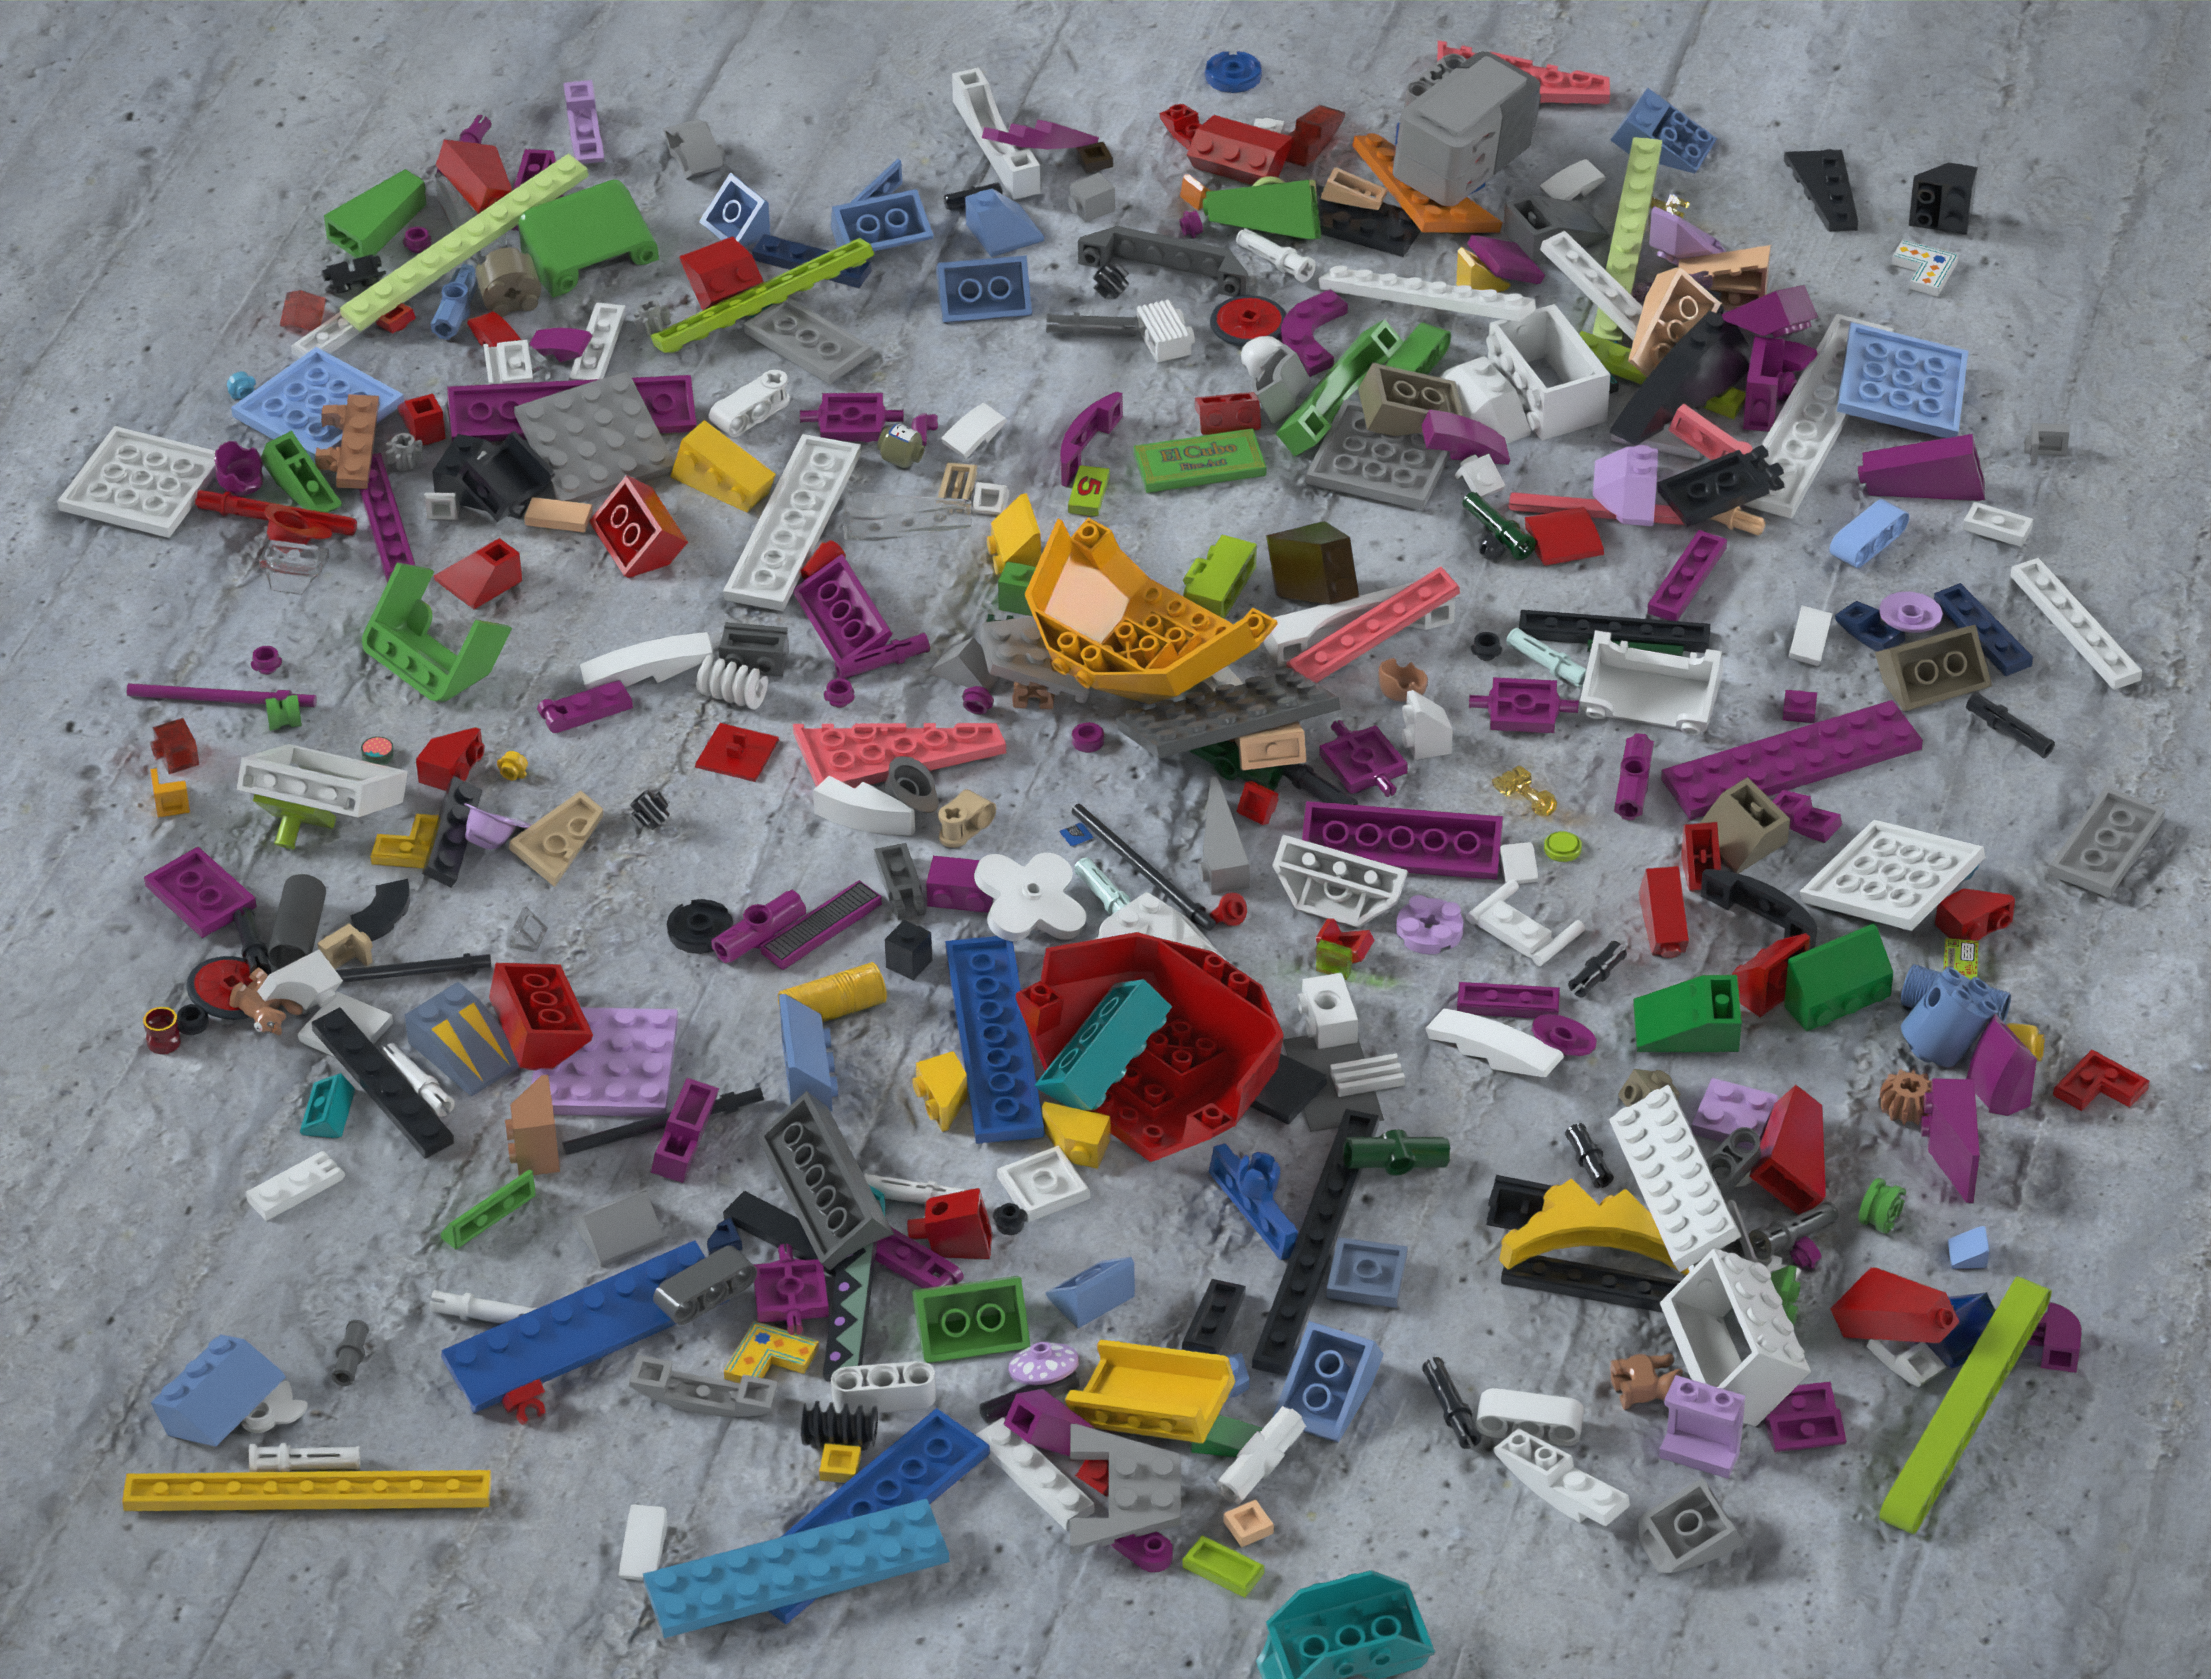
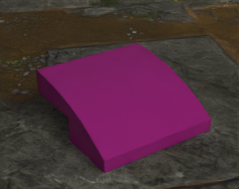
[1764,1381,1847,1452]

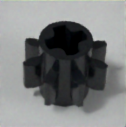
[1093,262,1129,299]
[630,789,670,830]

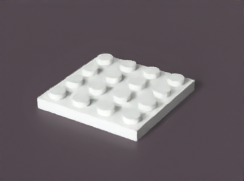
[57,426,216,538]
[1800,820,1986,931]

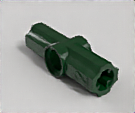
[1189,740,1283,791]
[1342,1129,1451,1176]

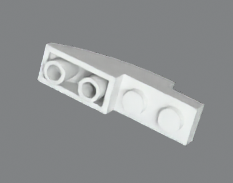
[1494,1428,1630,1527]

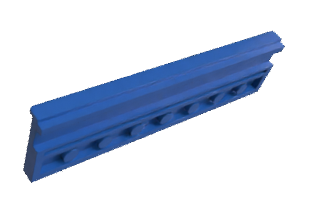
[441,1240,730,1414]

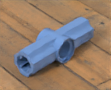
[431,264,478,340]

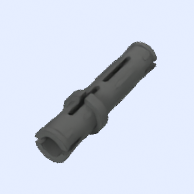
[1046,312,1137,336]

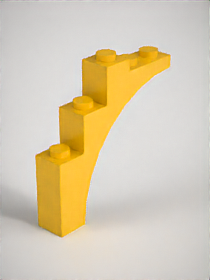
[1499,1178,1690,1276]

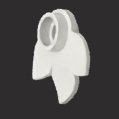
[241,1380,308,1433]

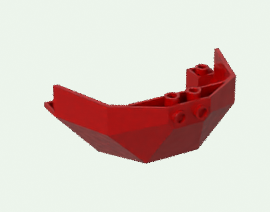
[1015,932,1284,1162]

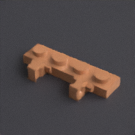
[315,394,379,489]

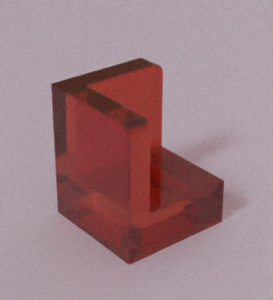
[280,290,326,331]

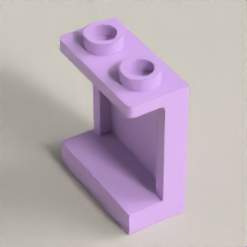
[1659,1375,1745,1479]

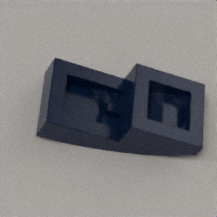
[1835,601,1906,652]

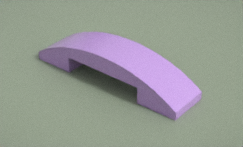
[563,80,605,164]

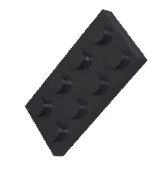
[1316,185,1421,257]

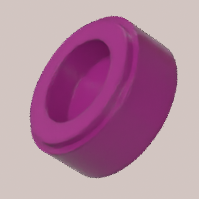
[1072,722,1104,753]

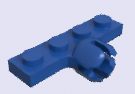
[1208,1143,1298,1261]

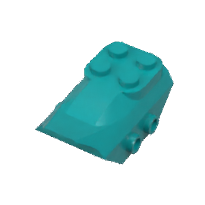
[1256,1570,1435,1679]

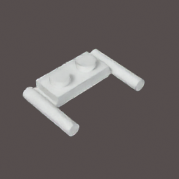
[1466,879,1585,966]

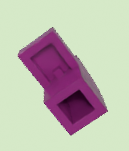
[2026,1302,2082,1373]

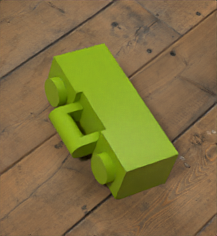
[1183,534,1257,619]

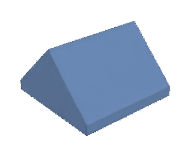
[699,173,770,248]
[1045,1257,1135,1329]

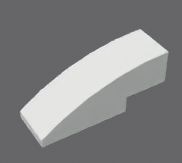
[813,776,915,836]

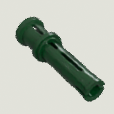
[1462,492,1536,560]

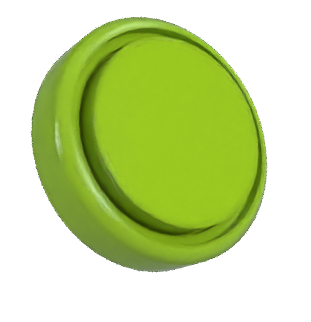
[1544,831,1582,862]

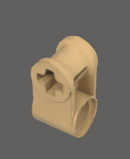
[938,789,997,848]

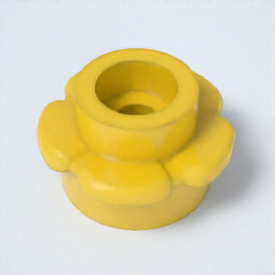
[497,751,528,781]

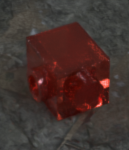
[150,718,200,774]

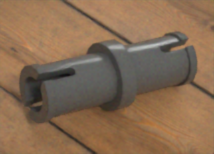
[331,1319,369,1386]

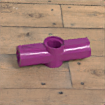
[1614,733,1654,820]
[711,889,806,964]

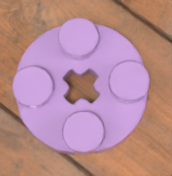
[1396,895,1463,954]

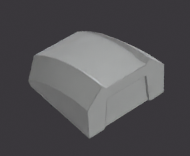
[1638,1477,1745,1573]

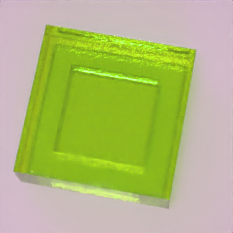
[1316,939,1352,980]

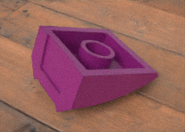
[1966,1014,2037,1116]

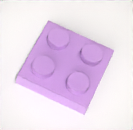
[1691,1078,1778,1150]

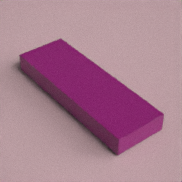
[1457,982,1560,1018]

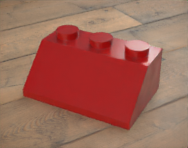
[1186,115,1294,185]
[589,475,688,578]

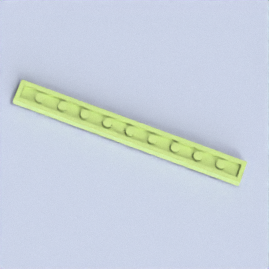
[1592,137,1662,345]
[340,153,589,331]

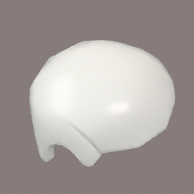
[1241,336,1283,378]

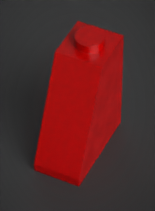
[1638,866,1689,958]

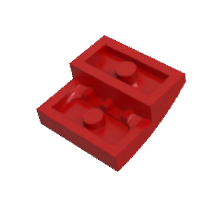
[1525,507,1604,566]

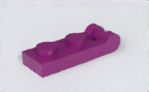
[537,680,633,733]
[875,1226,964,1289]

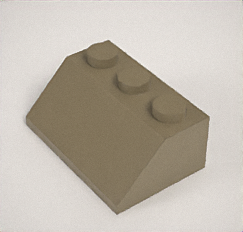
[1875,625,1992,711]

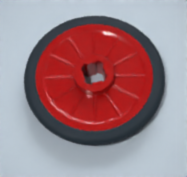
[1210,295,1287,347]
[186,956,253,1020]

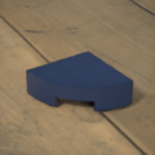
[707,1218,743,1256]

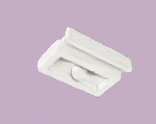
[483,340,533,384]

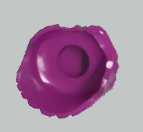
[214,441,263,496]

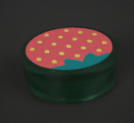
[361,736,394,765]

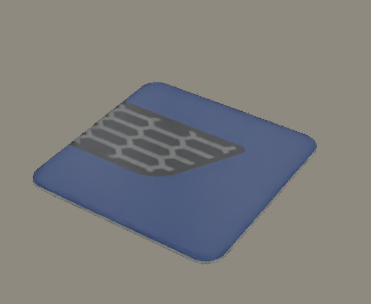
[1059,823,1093,846]

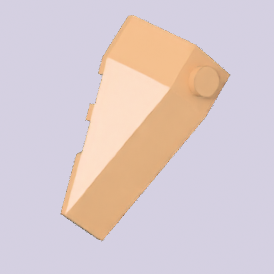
[1628,266,1721,377]

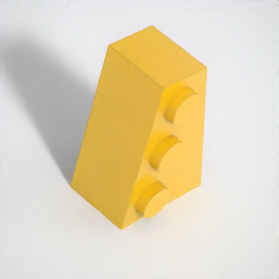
[670,420,776,513]

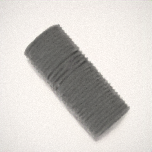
[267,874,326,969]

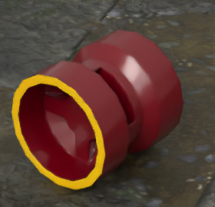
[143,1007,181,1055]

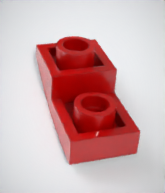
[1159,104,1202,150]
[467,311,521,347]

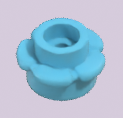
[227,371,256,399]

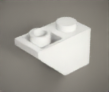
[1402,690,1453,760]

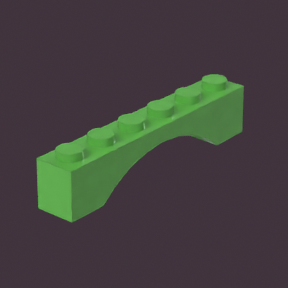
[1275,319,1404,456]

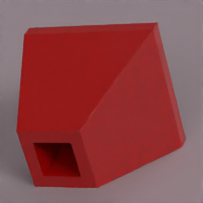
[434,538,523,610]

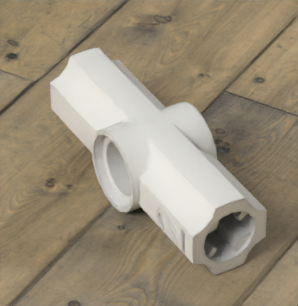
[1216,1406,1306,1505]

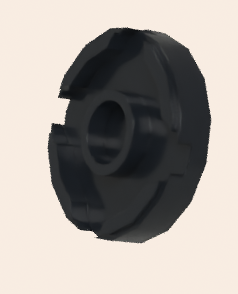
[666,899,733,954]

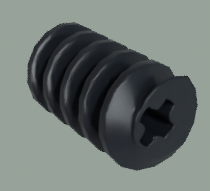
[800,1401,878,1451]

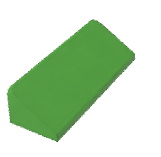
[440,1169,536,1250]

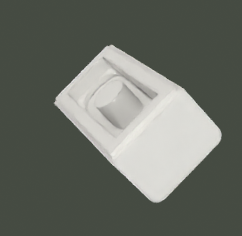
[619,1505,668,1581]

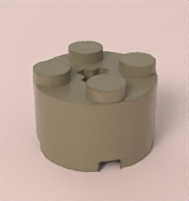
[475,247,541,317]

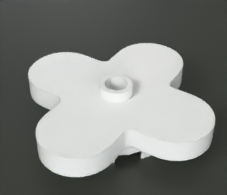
[974,853,1086,941]

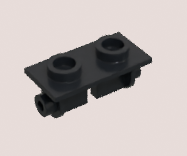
[321,254,386,295]

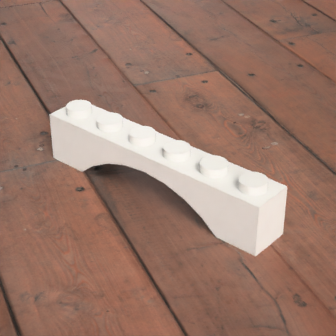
[952,67,1040,200]
[1264,582,1455,667]

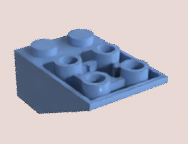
[1610,87,1717,174]

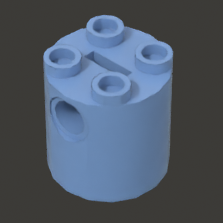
[1901,967,1999,1067]

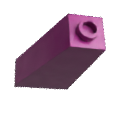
[1858,434,1985,501]

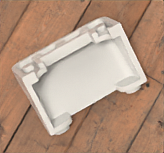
[1580,630,1723,736]

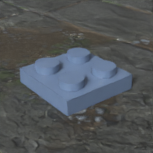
[1327,1237,1408,1308]

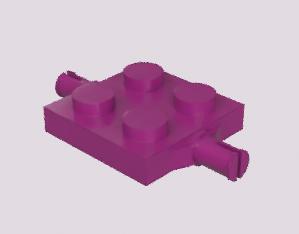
[800,393,904,442]
[1469,677,1579,733]
[1319,720,1408,797]
[753,1244,829,1336]

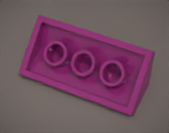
[793,554,893,661]

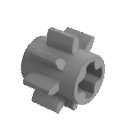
[634,300,671,337]
[386,433,423,471]

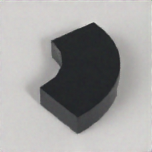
[350,878,410,942]

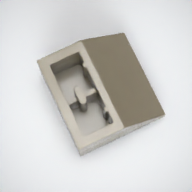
[1700,777,1790,874]

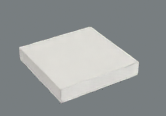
[298,991,393,1057]
[997,1146,1090,1222]

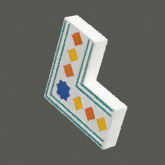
[1892,239,1959,296]

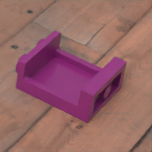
[1743,336,1785,432]

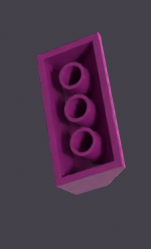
[1721,284,1818,338]

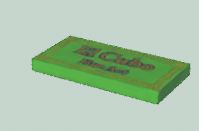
[1133,429,1267,493]

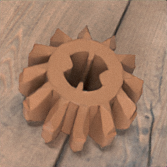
[1879,1069,1932,1125]

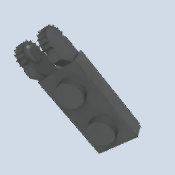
[874,843,926,920]

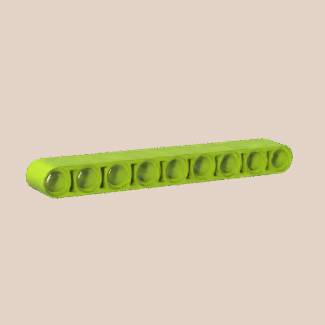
[1879,1276,2052,1534]

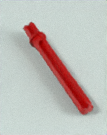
[195,490,357,536]

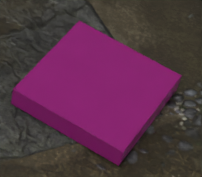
[1468,235,1545,284]

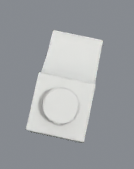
[257,949,343,1010]

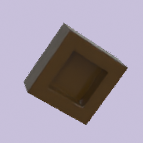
[1076,142,1113,173]

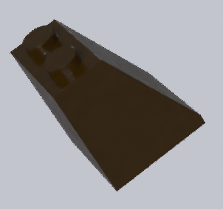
[1266,521,1359,605]

